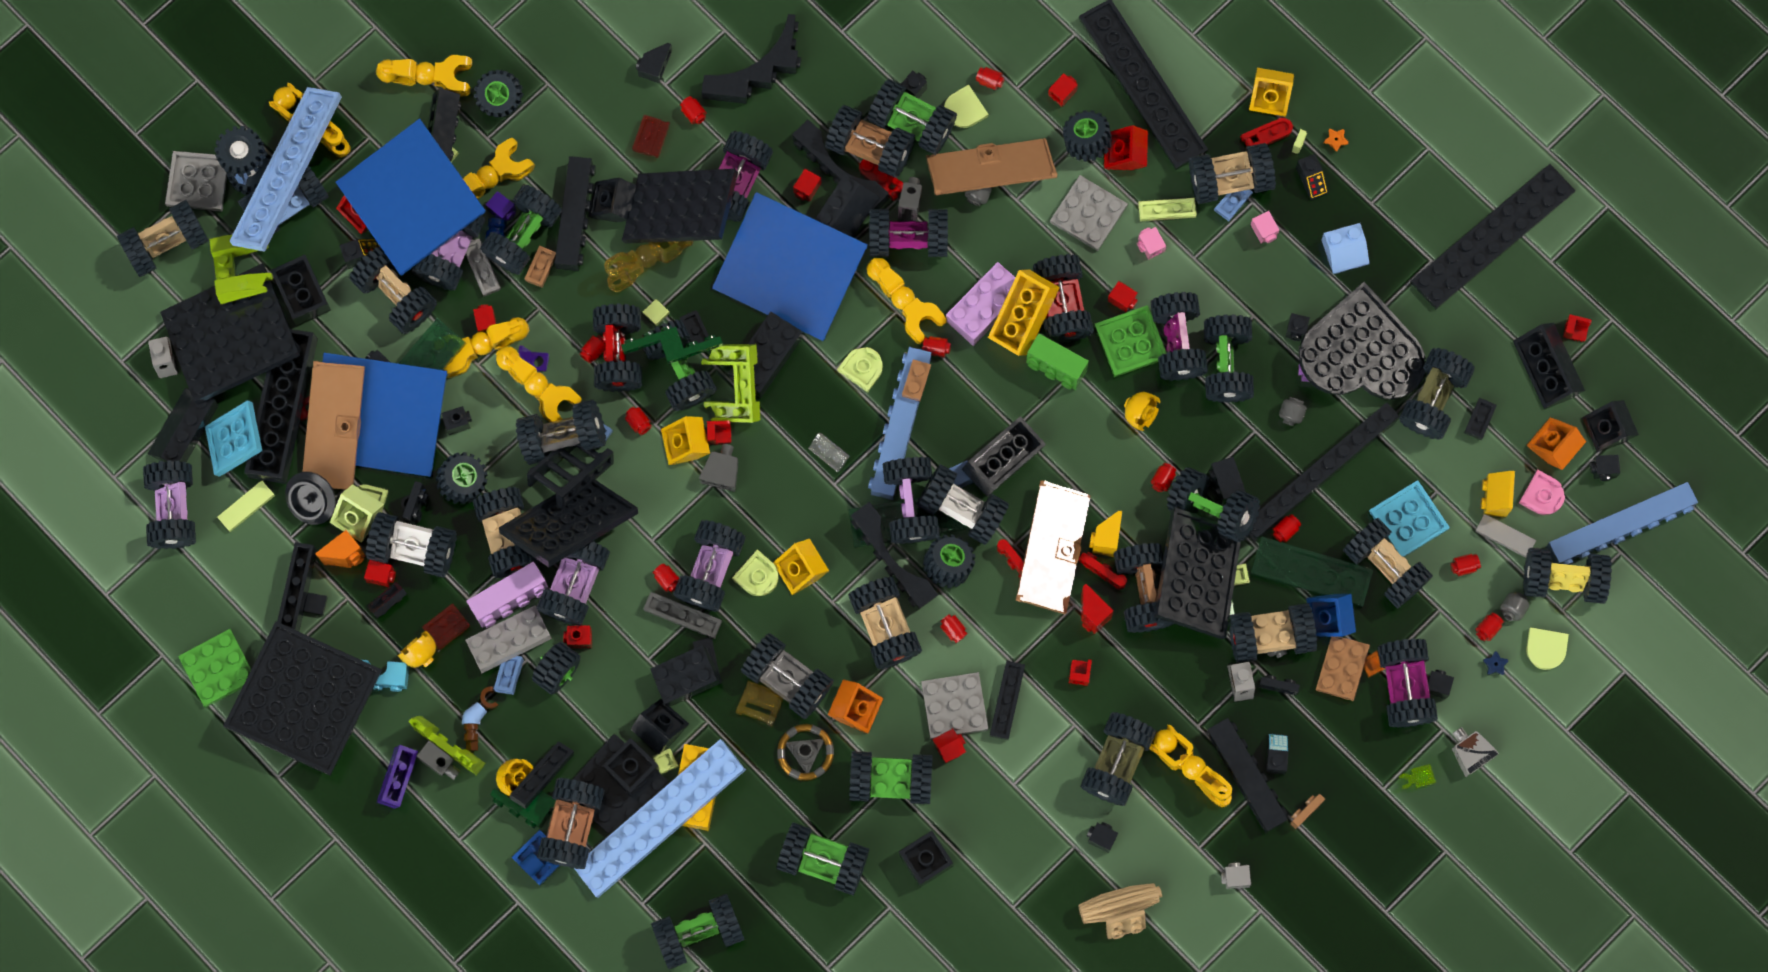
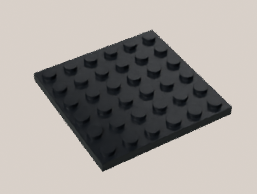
[160,263,301,405]
[223,621,382,776]

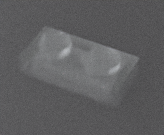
[808,433,849,472]

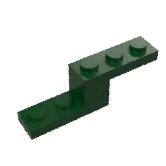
[621,325,723,364]
[490,788,556,829]

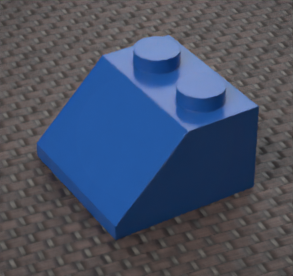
[1306,594,1356,637]

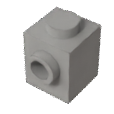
[1221,863,1251,889]

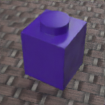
[485,191,517,224]

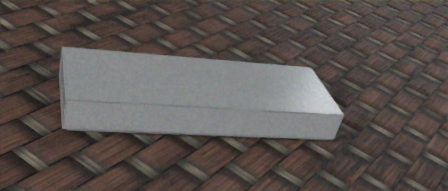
[465,239,501,297]
[1475,514,1536,558]

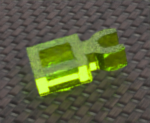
[1398,764,1436,789]

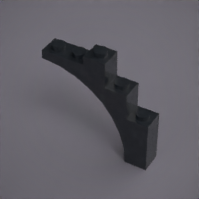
[702,14,801,104]

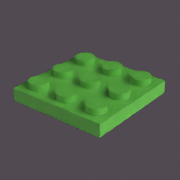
[1094,305,1167,377]
[178,629,251,708]

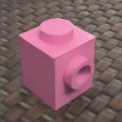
[1251,211,1280,244]
[1137,227,1166,260]

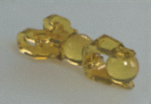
[604,241,694,292]

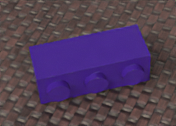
[376,745,418,809]

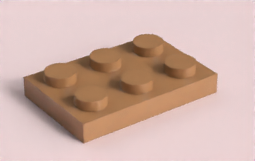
[1316,637,1370,701]

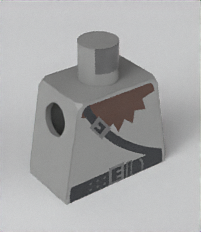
[148,337,178,378]
[1227,662,1255,702]
[1452,727,1499,777]

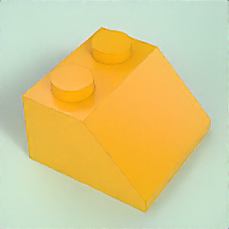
[1249,67,1294,117]
[661,416,710,465]
[1481,471,1515,517]
[1089,511,1122,557]
[773,539,829,595]

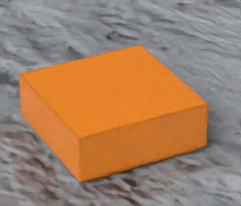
[1364,651,1386,677]

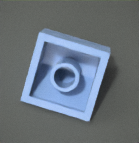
[1322,223,1369,274]

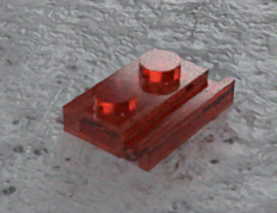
[632,115,670,159]
[422,603,470,650]

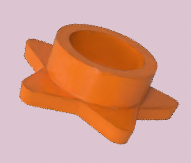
[1324,129,1348,152]

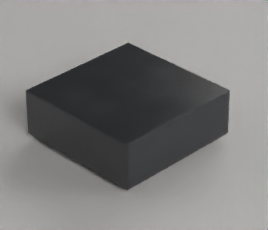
[304,593,328,616]

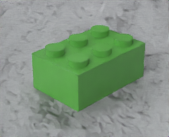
[1026,334,1089,390]

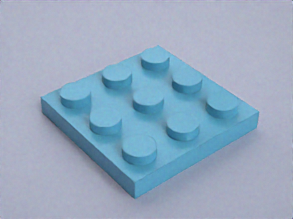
[205,400,262,477]
[1369,480,1450,557]

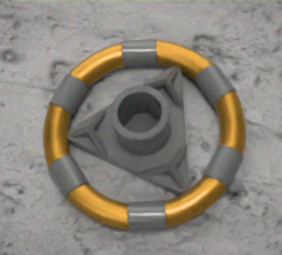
[777,724,834,780]

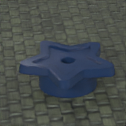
[1483,651,1508,675]

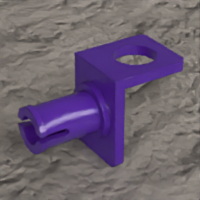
[518,345,549,372]

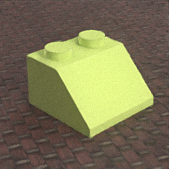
[330,484,384,543]

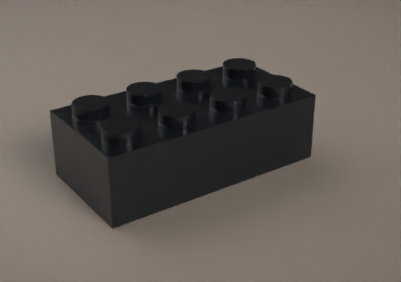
[728,311,803,399]
[962,416,1046,497]

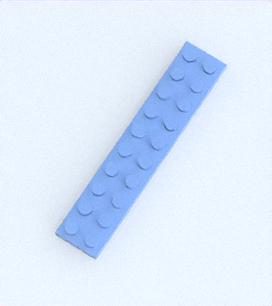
[230,87,342,252]
[574,739,746,898]

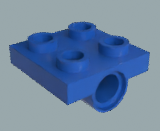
[512,830,560,886]

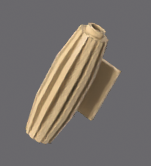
[1078,883,1162,939]

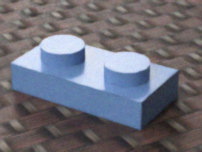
[1214,190,1253,222]
[494,656,524,695]

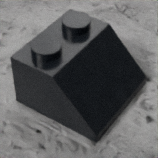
[588,177,636,222]
[1582,400,1639,452]
[631,699,689,754]

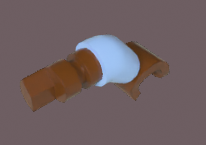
[462,687,498,751]

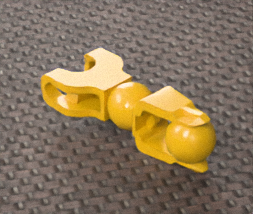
[376,55,473,96]
[269,83,351,157]
[463,138,535,199]
[867,258,947,344]
[433,317,530,378]
[496,346,582,422]
[1149,724,1232,807]

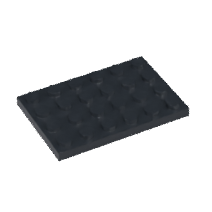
[622,168,738,243]
[499,480,638,567]
[1154,507,1241,639]

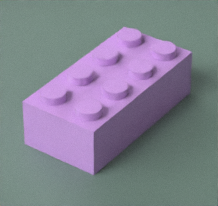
[946,262,1015,346]
[467,561,549,628]

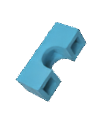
[362,660,409,692]

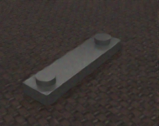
[643,592,722,639]

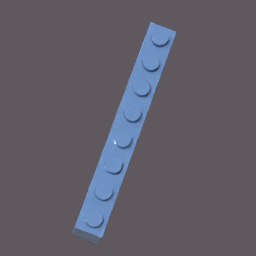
[868,347,931,500]
[1546,482,1698,565]

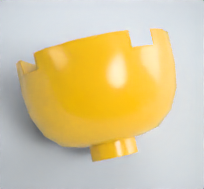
[1124,392,1160,431]
[397,631,436,668]
[496,759,534,797]

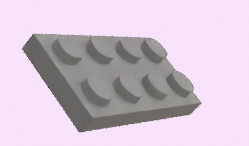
[466,606,552,673]

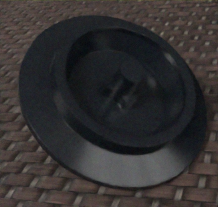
[285,471,336,525]

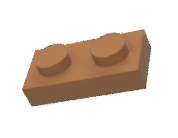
[525,246,556,288]
[902,359,931,402]
[1291,794,1325,829]

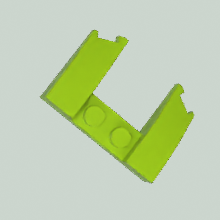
[209,235,273,304]
[701,344,760,423]
[409,716,486,776]

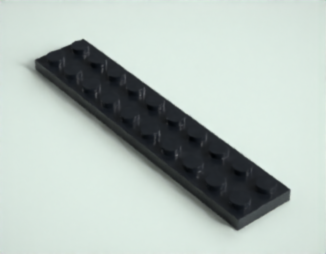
[1079,0,1208,170]
[1410,164,1576,310]

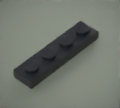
[990,660,1025,741]
[510,741,574,809]

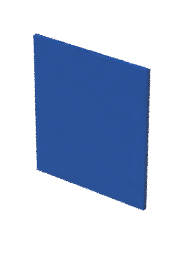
[336,118,486,276]
[712,192,868,341]
[322,353,448,477]

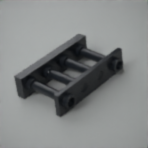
[527,442,614,509]

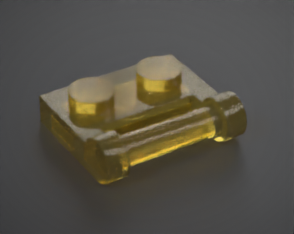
[736,681,783,727]

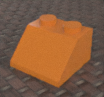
[1527,417,1586,470]
[315,530,366,568]
[828,680,883,734]

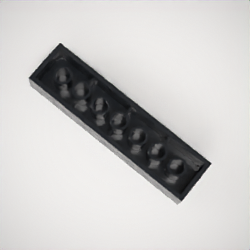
[244,329,318,484]

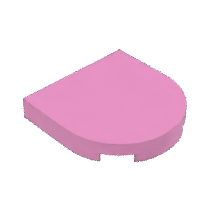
[1519,470,1565,515]

